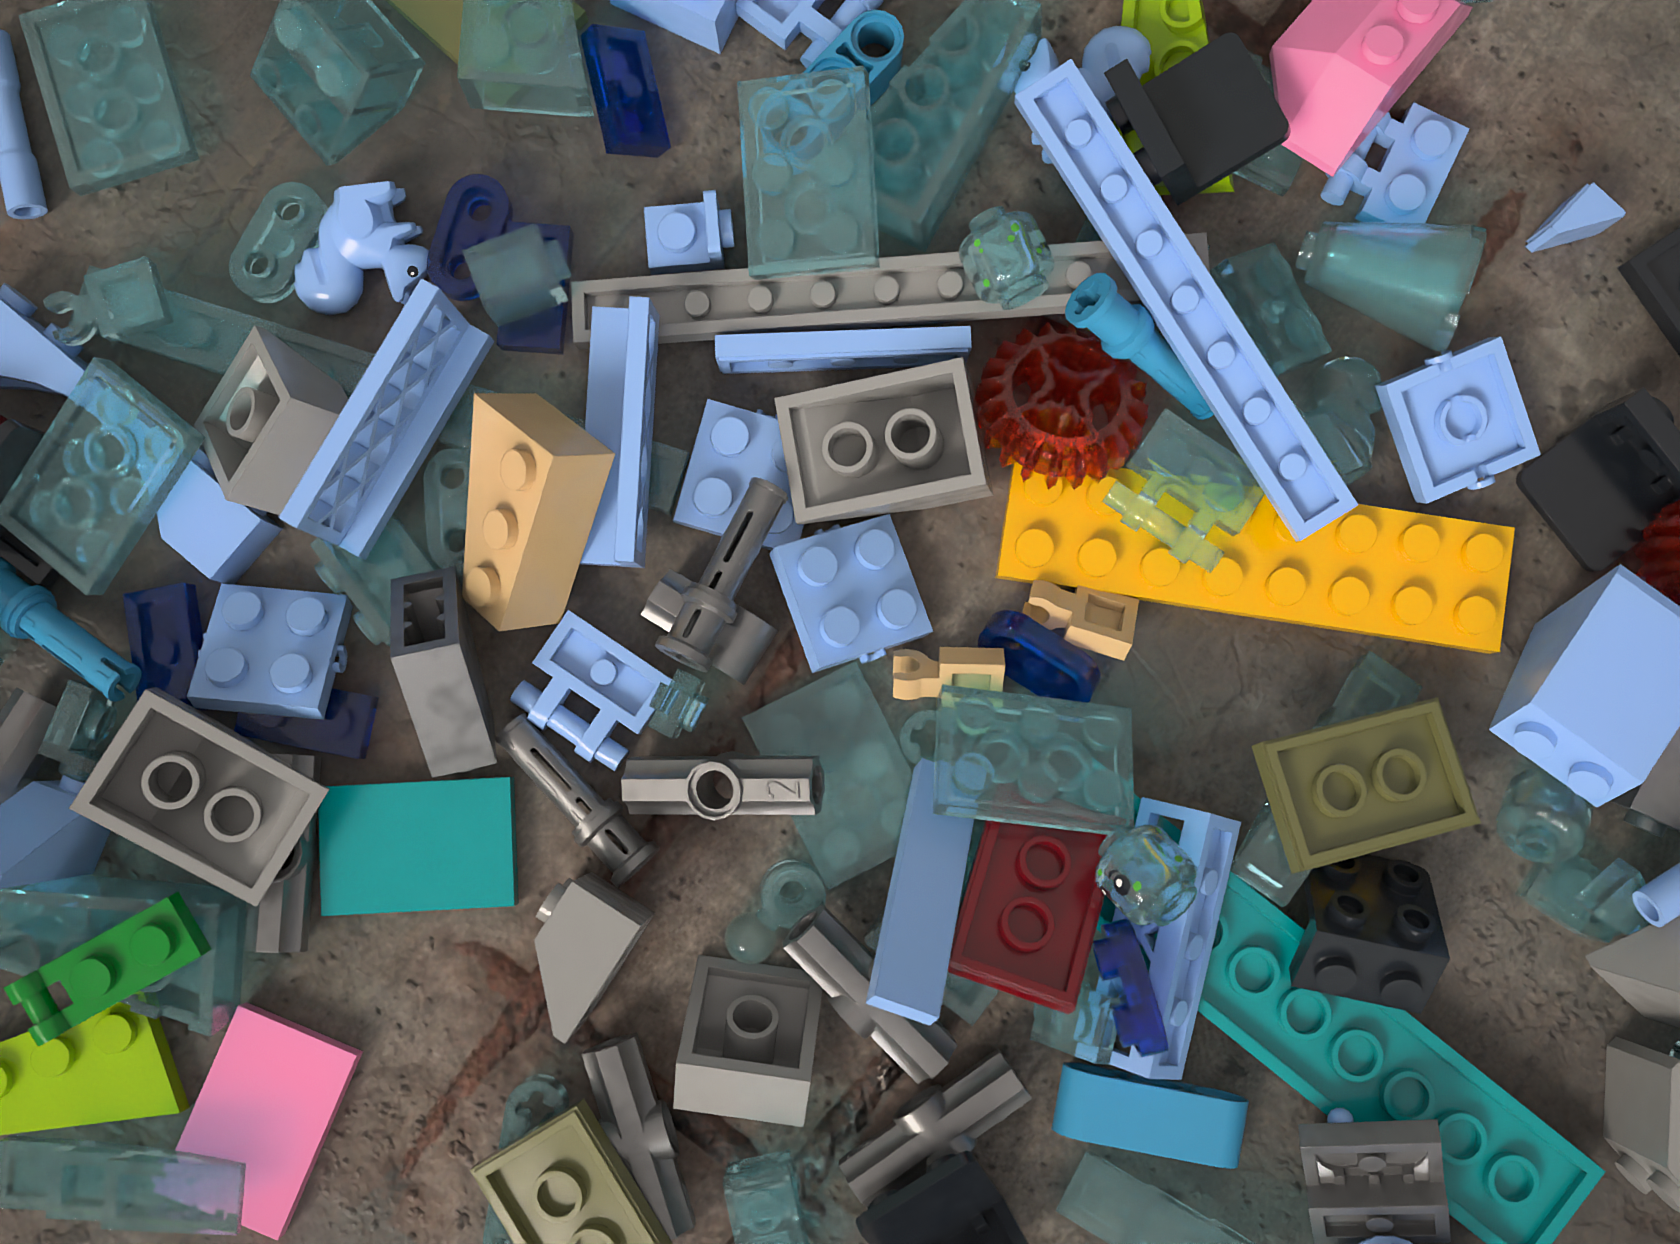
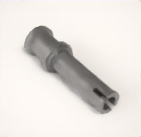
[655,477,788,672]
[495,713,660,887]

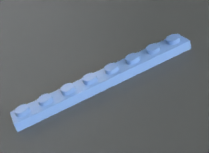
[1014,59,1358,542]

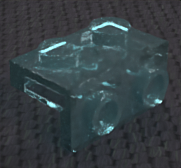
[1210,242,1332,377]
[310,513,438,646]

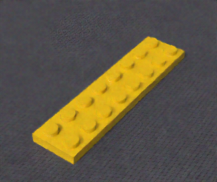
[995,452,1515,654]

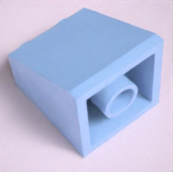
[1489,564,1680,807]

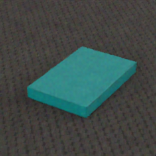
[318,777,519,916]

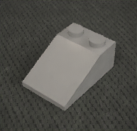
[774,357,993,525]
[69,687,329,907]

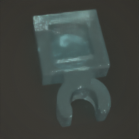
[43,256,174,346]

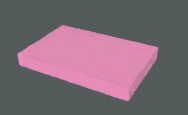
[158,1002,363,1240]

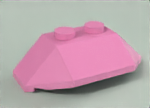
[1269,0,1472,177]

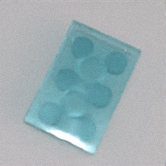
[19,0,200,196]
[737,66,880,280]
[0,357,206,595]
[742,661,913,890]
[933,684,1134,837]

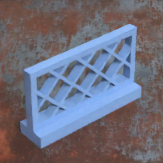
[279,278,494,560]

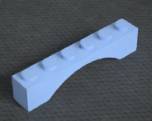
[0,283,283,585]

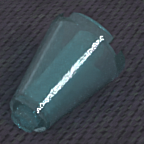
[1295,221,1487,352]

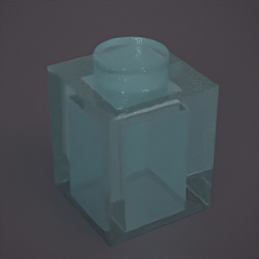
[462,223,572,327]

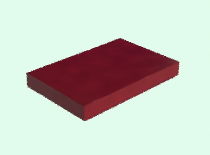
[947,780,1124,1015]

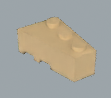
[462,393,615,631]

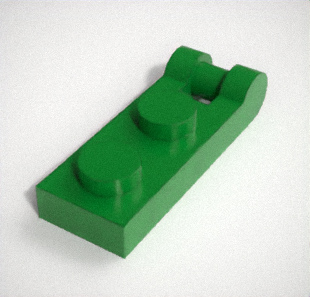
[3,891,212,1047]

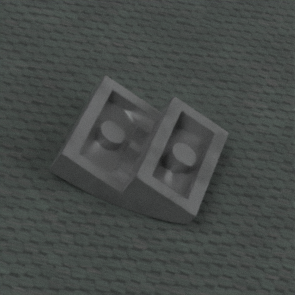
[1298,1119,1451,1244]

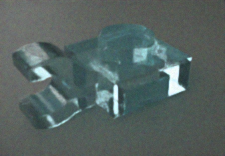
[648,668,709,739]

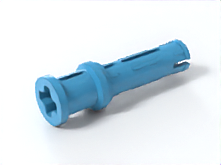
[1065,273,1214,420]
[0,557,142,702]

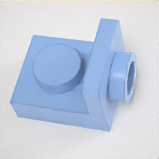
[644,190,735,275]

